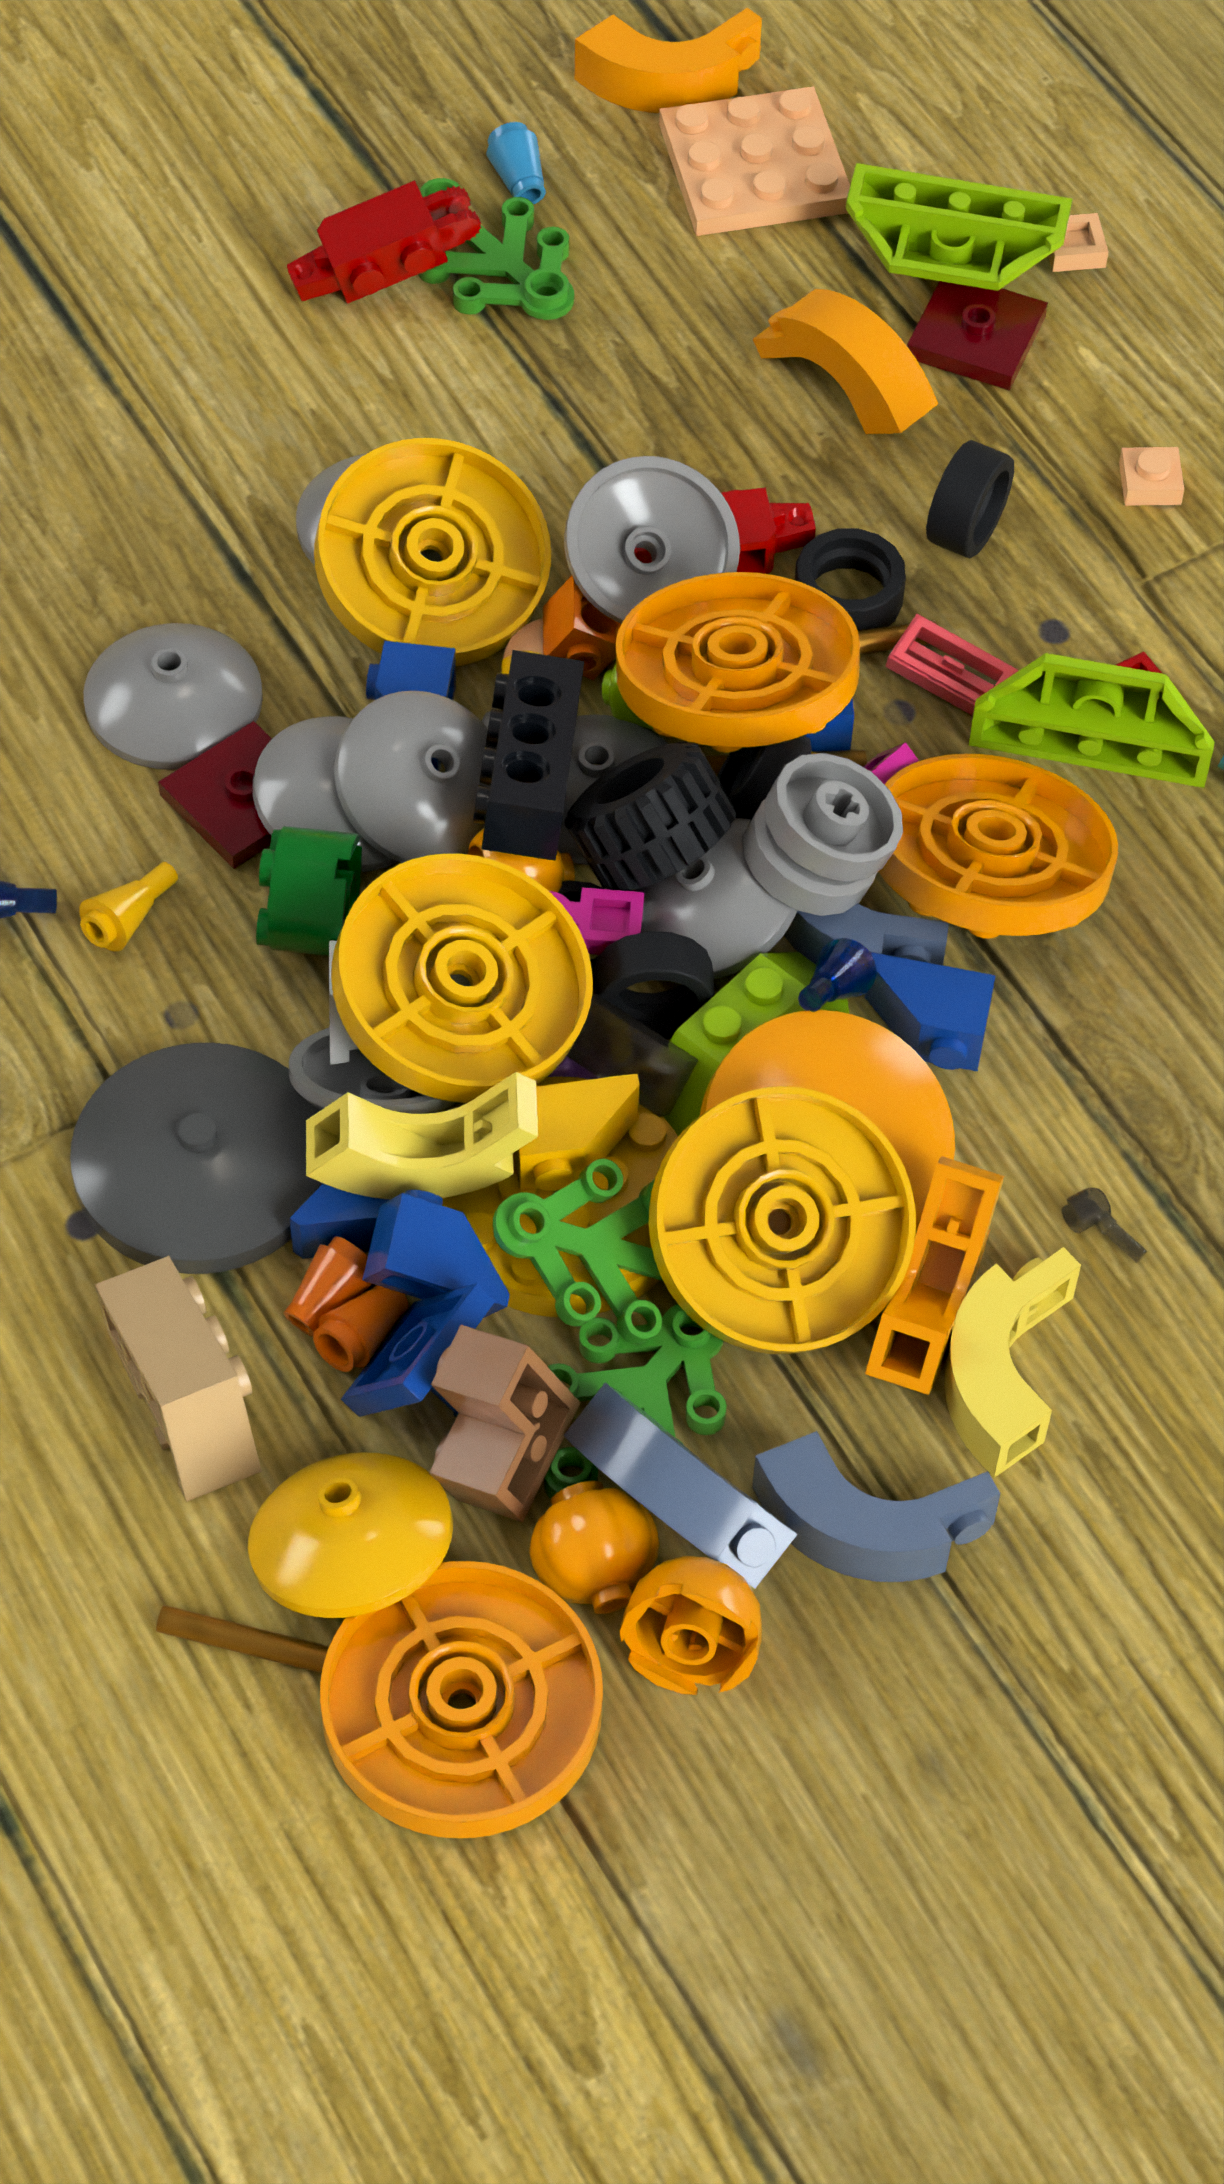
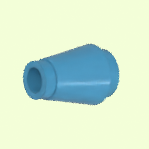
[486,122,546,205]

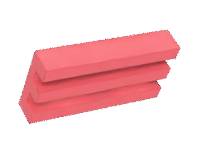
[885,614,1019,716]

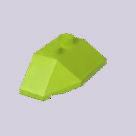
[846,163,1073,291]
[968,653,1215,788]
[639,952,849,1136]

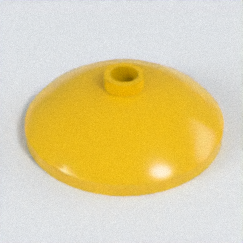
[248,1452,453,1618]

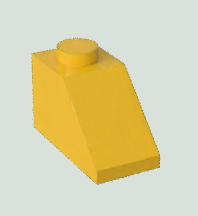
[513,1073,640,1191]

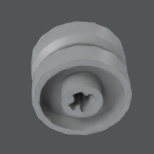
[743,753,903,916]

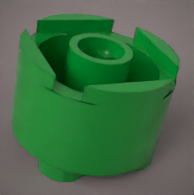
[256,826,362,956]

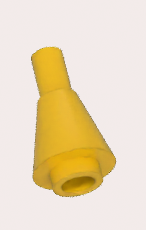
[79,862,178,952]

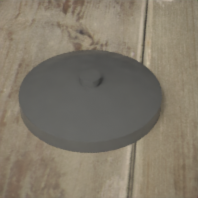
[70,1043,323,1274]

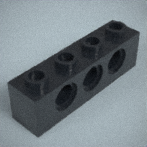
[473,650,584,861]

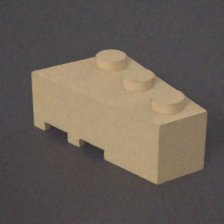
[95,1256,262,1502]

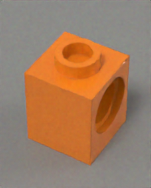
[543,575,621,680]

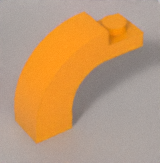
[574,8,762,113]
[752,289,939,434]
[865,1156,1004,1395]

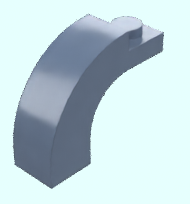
[784,903,949,987]
[564,1382,797,1589]
[752,1431,1001,1582]

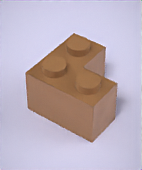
[429,1325,581,1523]

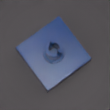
[341,1283,496,1417]

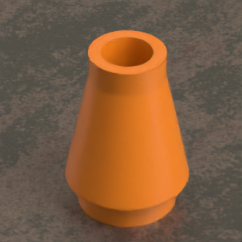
[283,1236,371,1337]
[313,1285,409,1372]

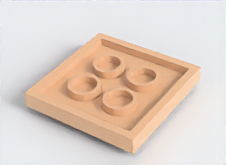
[659,86,850,236]

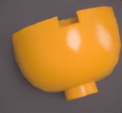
[619,1556,762,1695]

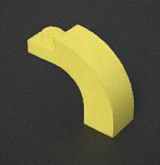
[306,1072,538,1200]
[944,1247,1081,1478]

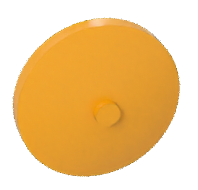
[700,1010,955,1234]

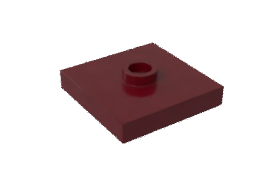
[907,281,1048,390]
[158,721,272,869]

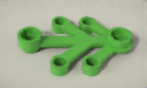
[419,178,574,320]
[493,1159,663,1344]
[544,1304,727,1499]

